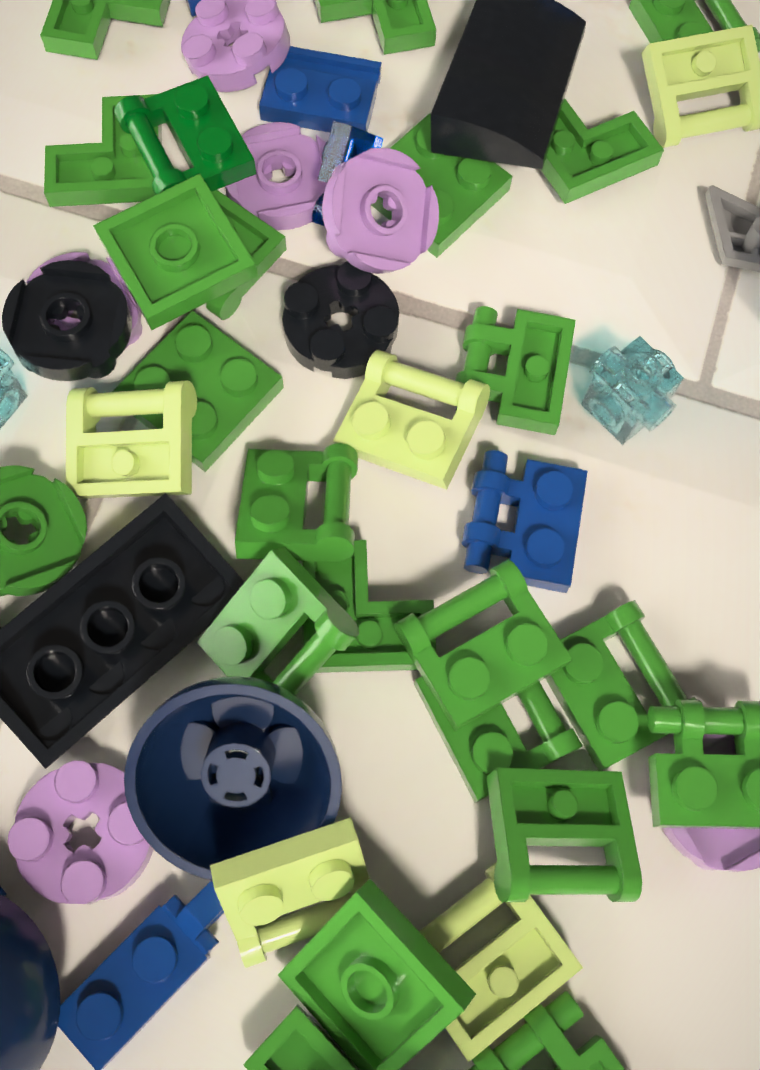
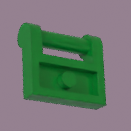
[114,75,256,195]

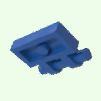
[461,450,588,593]

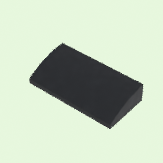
[431,0,586,170]
[0,493,245,769]

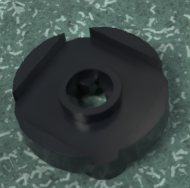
[2,260,132,381]
[282,261,399,379]

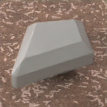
[705,185,760,272]

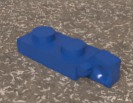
[58,880,224,1070]

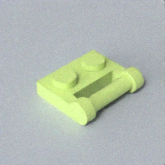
[641,25,760,148]
[333,350,490,490]
[66,381,197,499]
[210,817,369,968]
[419,862,583,1062]

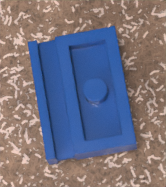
[259,46,382,139]

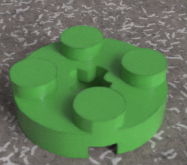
[0,465,87,596]

